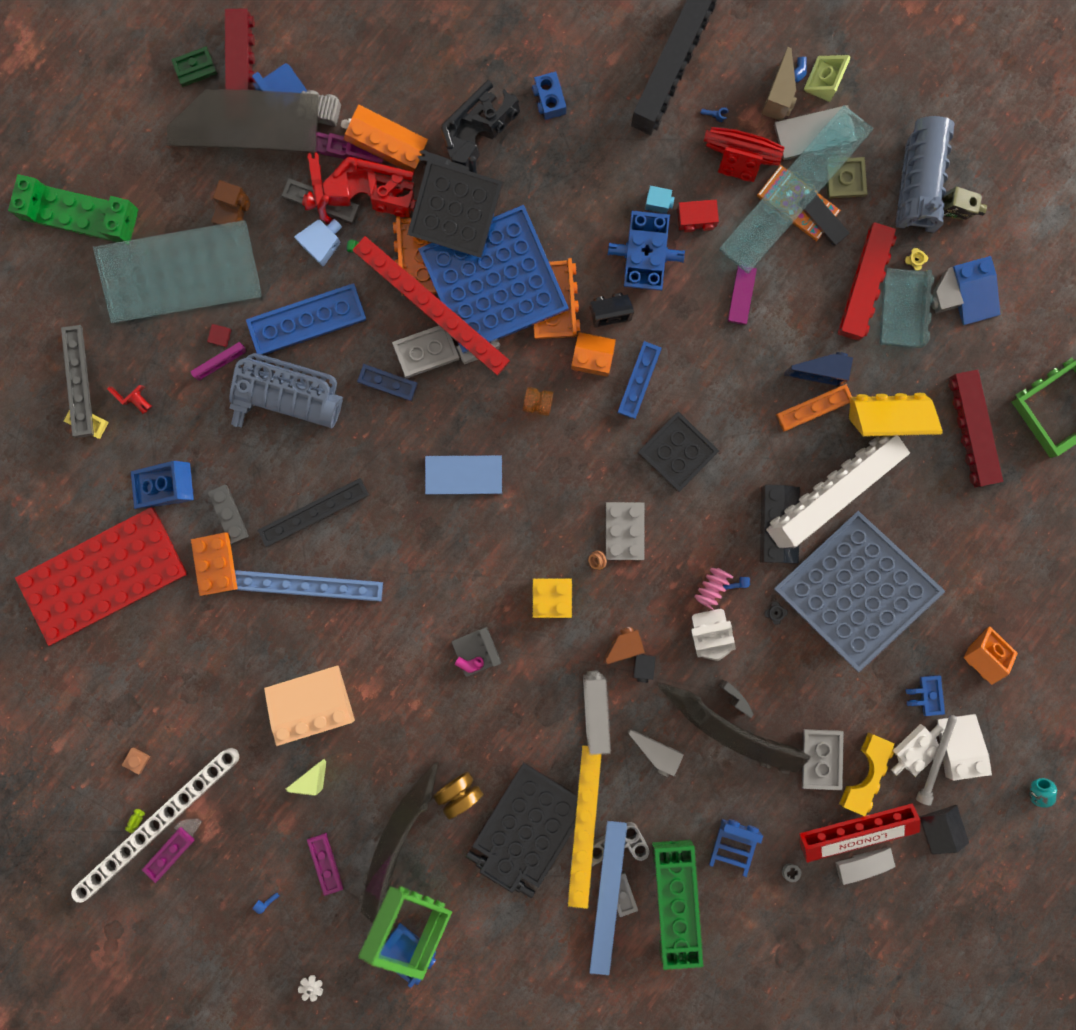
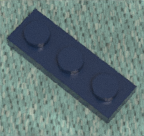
[357,364,418,402]

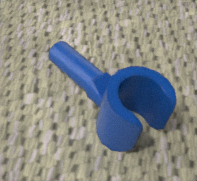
[701,108,728,122]
[723,577,750,590]
[253,892,280,914]

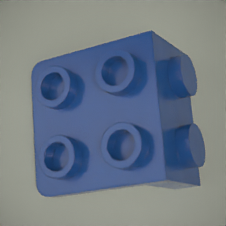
[252,63,307,114]

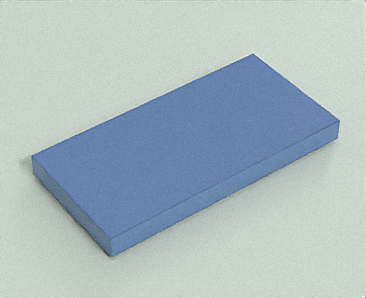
[425,455,502,495]

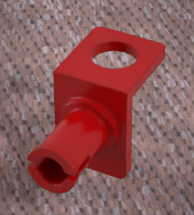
[107,385,152,414]

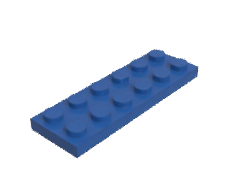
[246,283,367,355]

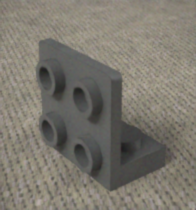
[452,627,501,677]

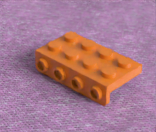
[393,216,437,295]
[534,258,580,339]

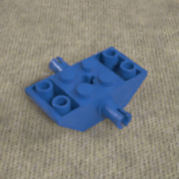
[608,211,685,291]

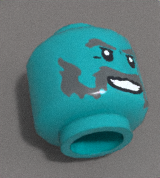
[1029,778,1057,808]

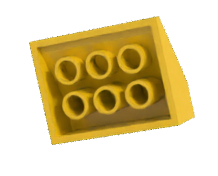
[849,393,942,436]

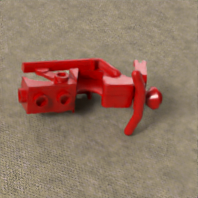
[302,152,417,225]

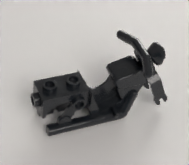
[418,80,520,174]

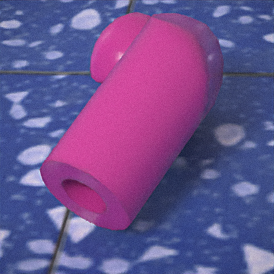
[454,656,484,673]

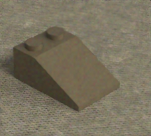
[761,47,797,121]

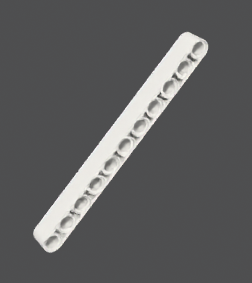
[71,748,239,903]

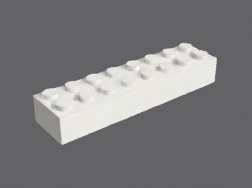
[766,435,910,548]

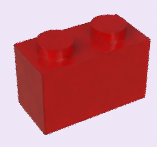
[677,199,719,232]

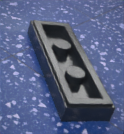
[797,191,850,247]

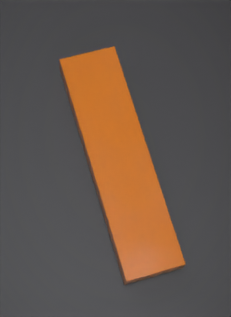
[776,384,852,432]

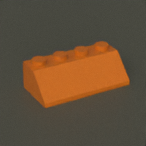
[343,104,428,172]

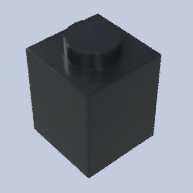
[633,654,656,683]

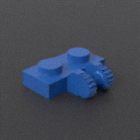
[906,675,945,716]

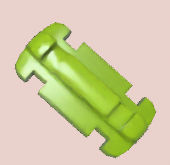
[125,809,145,834]

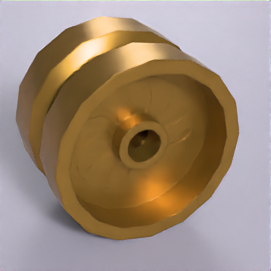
[433,771,483,820]

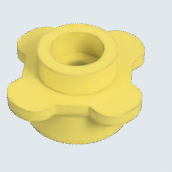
[905,248,928,271]

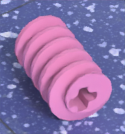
[694,568,733,610]

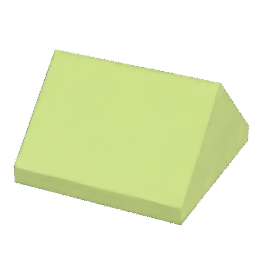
[804,55,851,102]
[286,759,326,795]

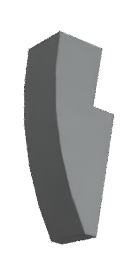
[835,847,895,885]

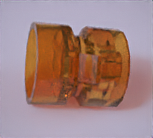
[523,387,554,416]

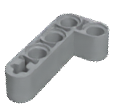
[571,822,649,866]

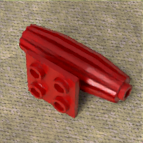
[703,127,785,182]

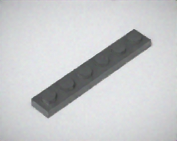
[61,325,94,438]

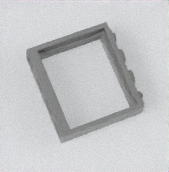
[583,670,610,754]

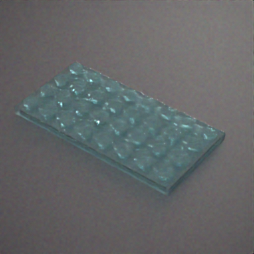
[93,220,262,323]

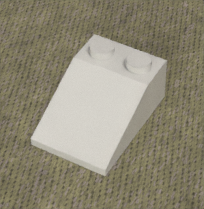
[936,714,992,781]

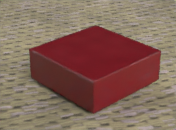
[207,324,232,348]

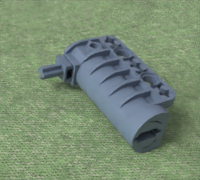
[896,116,955,233]
[229,353,343,428]

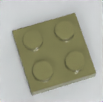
[825,157,867,199]

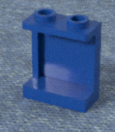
[380,923,436,988]

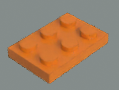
[191,533,237,596]

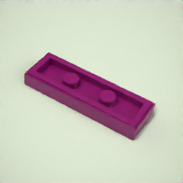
[727,265,757,325]
[190,342,247,380]
[142,827,195,883]
[307,833,344,896]

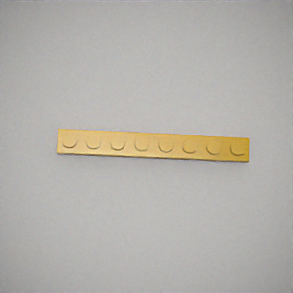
[568,746,601,909]

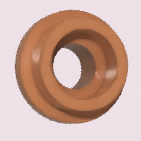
[589,551,607,570]

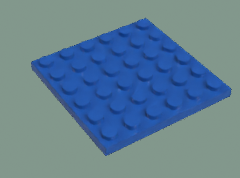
[418,205,569,354]

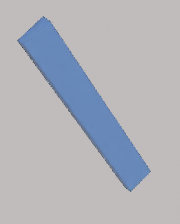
[235,571,383,601]
[590,821,627,975]

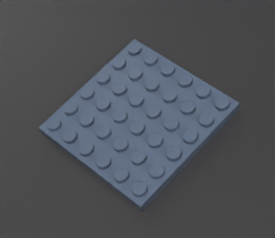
[774,511,945,673]

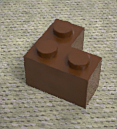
[211,180,250,234]

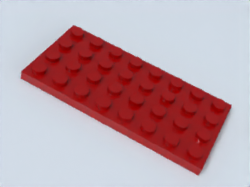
[15,507,188,646]

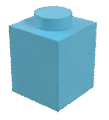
[645,186,675,214]

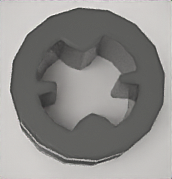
[782,863,801,882]

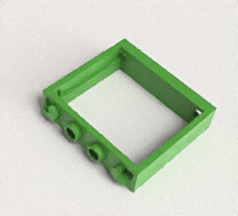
[1011,358,1076,458]
[359,886,452,980]

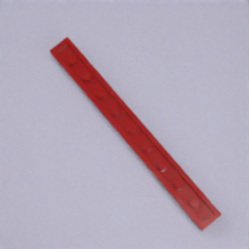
[353,236,510,376]

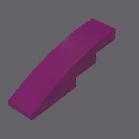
[306,130,383,164]

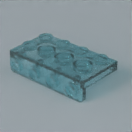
[880,268,934,348]

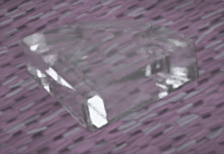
[174,818,202,836]

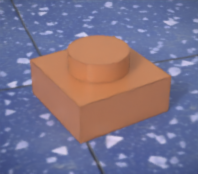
[122,747,150,775]

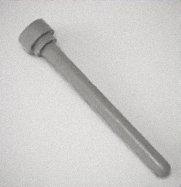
[916,715,957,805]

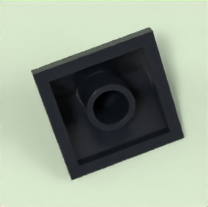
[919,805,969,854]

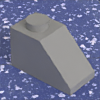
[930,267,964,313]

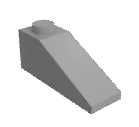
[628,728,684,777]

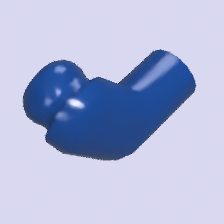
[794,57,807,82]

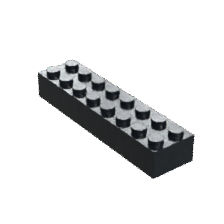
[631,0,717,135]

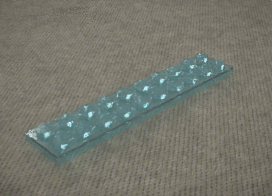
[719,105,874,274]

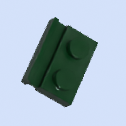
[171,46,217,87]

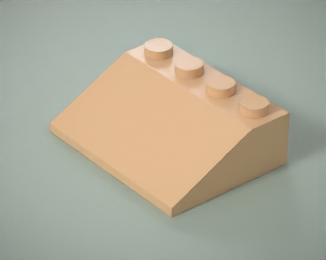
[264,665,355,746]

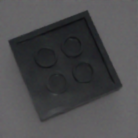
[638,411,719,492]

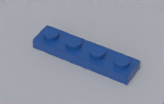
[617,341,662,420]

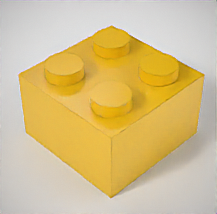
[533,579,572,618]

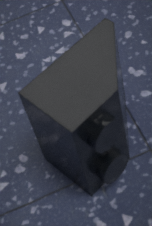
[590,293,634,328]

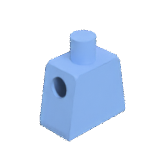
[294,219,342,267]

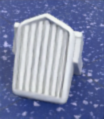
[692,609,736,661]

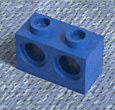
[532,71,567,120]

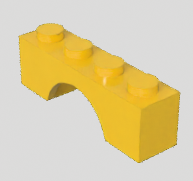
[839,733,895,816]

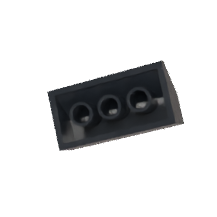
[760,485,800,564]

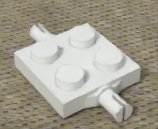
[891,724,944,777]

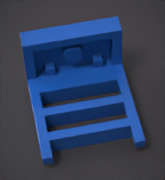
[709,819,763,877]

